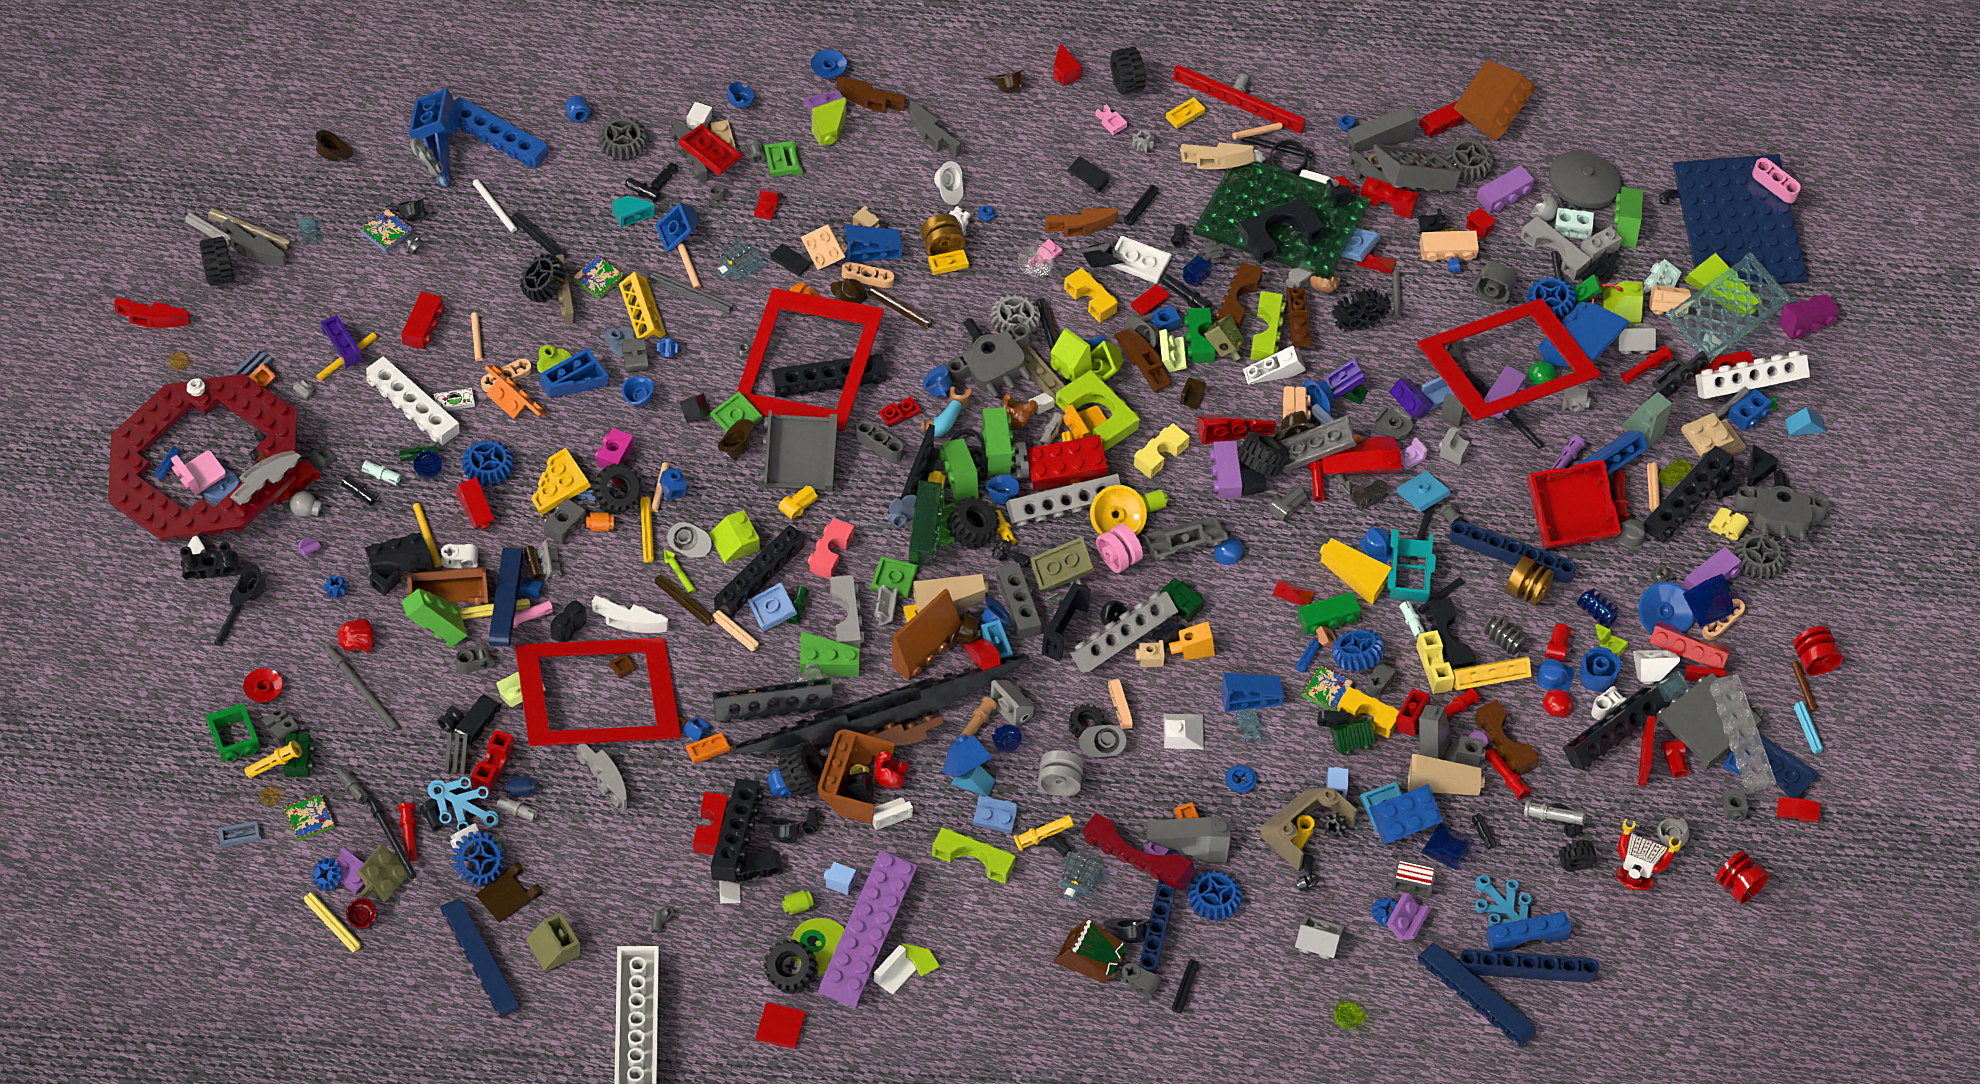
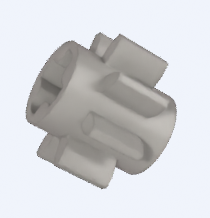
[1132,130,1154,152]

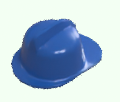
[923,365,953,397]
[1303,380,1334,415]
[1359,527,1393,564]
[982,596,1013,629]
[1537,659,1575,691]

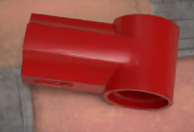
[1545,623,1571,662]
[1661,740,1689,778]

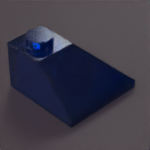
[1683,573,1734,628]
[1421,823,1475,871]

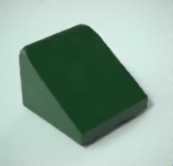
[1341,384,1368,405]

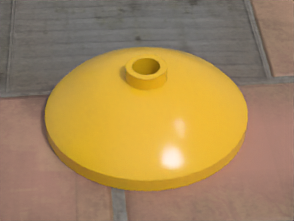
[1090,485,1147,536]

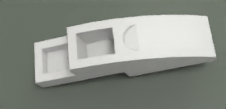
[592,595,669,633]

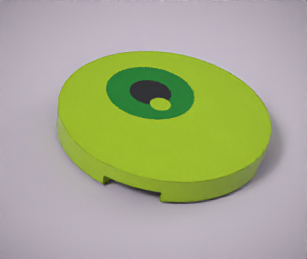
[791,918,845,975]

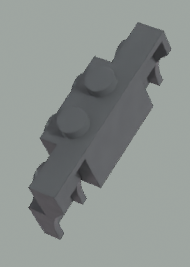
[1141,516,1228,560]

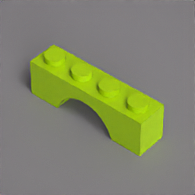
[1250,291,1285,361]
[932,827,1015,884]

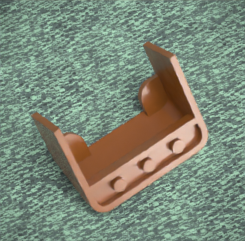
[407,567,488,605]
[818,729,895,824]

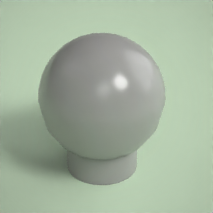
[290,491,322,517]

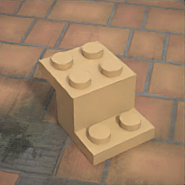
[1681,413,1746,458]

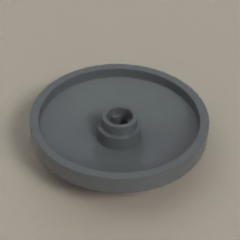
[1549,151,1621,209]

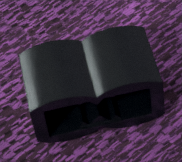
[550,600,587,642]

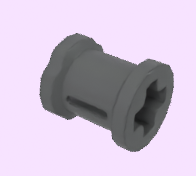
[747,140,766,164]
[1439,503,1464,527]

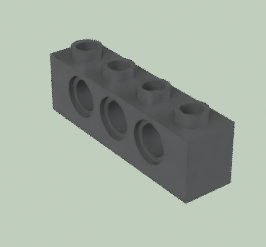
[996,563,1044,640]

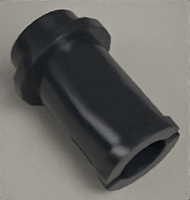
[1171,224,1186,247]
[802,808,821,834]

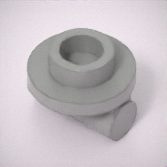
[293,379,314,400]

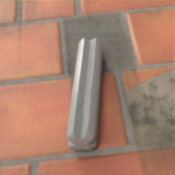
[185,213,231,246]

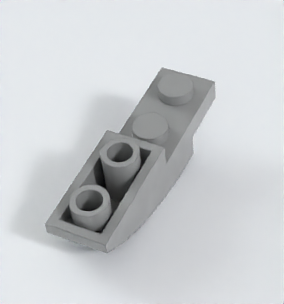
[230,451,301,505]
[577,744,627,810]

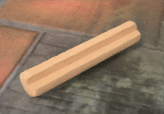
[1647,462,1660,512]
[713,610,759,651]

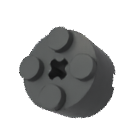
[1474,261,1516,305]

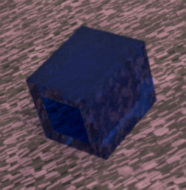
[1182,255,1212,287]

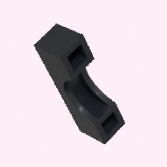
[1425,597,1474,672]

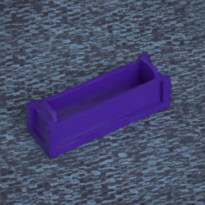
[320,315,363,369]

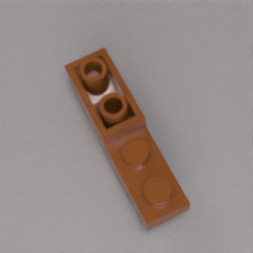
[1045,208,1118,237]

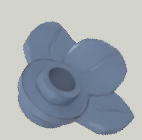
[605,326,636,357]
[888,495,923,527]

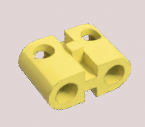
[1709,508,1749,540]

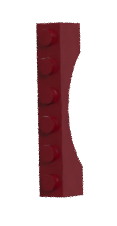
[1082,813,1196,890]

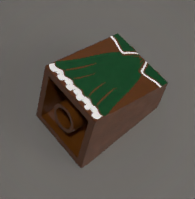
[1054,919,1127,983]

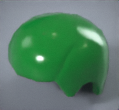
[1528,361,1557,385]

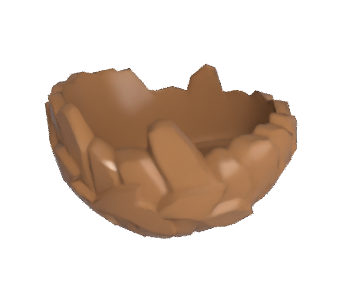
[1310,273,1340,293]

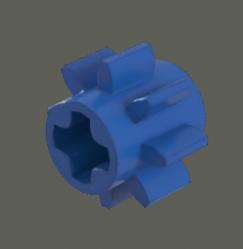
[656,337,680,357]
[323,574,348,600]

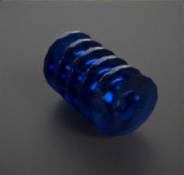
[1577,588,1619,628]

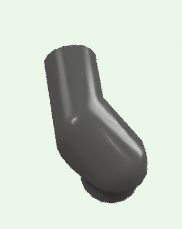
[651,907,674,934]

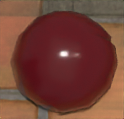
[346,897,377,929]

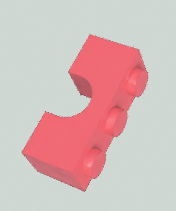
[808,518,854,579]

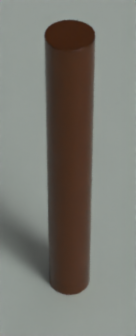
[1791,661,1818,712]

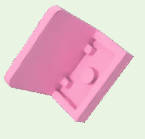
[171,451,226,496]

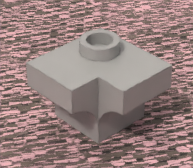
[1438,427,1470,465]

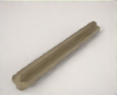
[208,208,291,250]

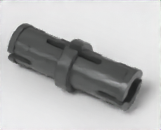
[336,768,369,804]

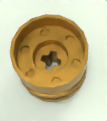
[1506,556,1554,607]

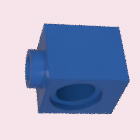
[1150,305,1181,332]

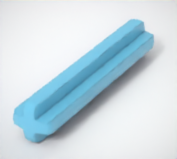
[1794,701,1823,753]

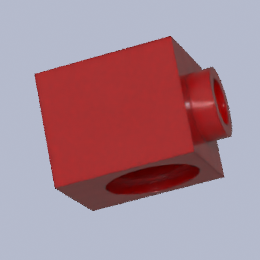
[1466,207,1496,240]

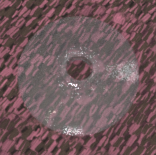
[1017,245,1054,277]

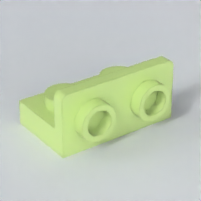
[1159,329,1187,373]
[497,672,545,707]

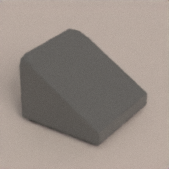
[308,447,337,472]

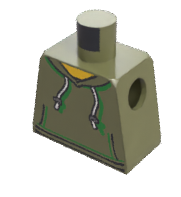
[1204,314,1244,361]

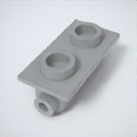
[537,540,561,582]
[874,585,898,626]

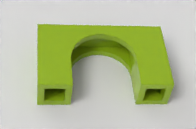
[1055,370,1140,452]

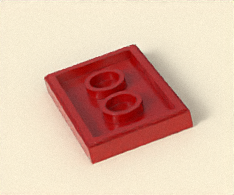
[678,124,743,176]
[1638,716,1655,786]

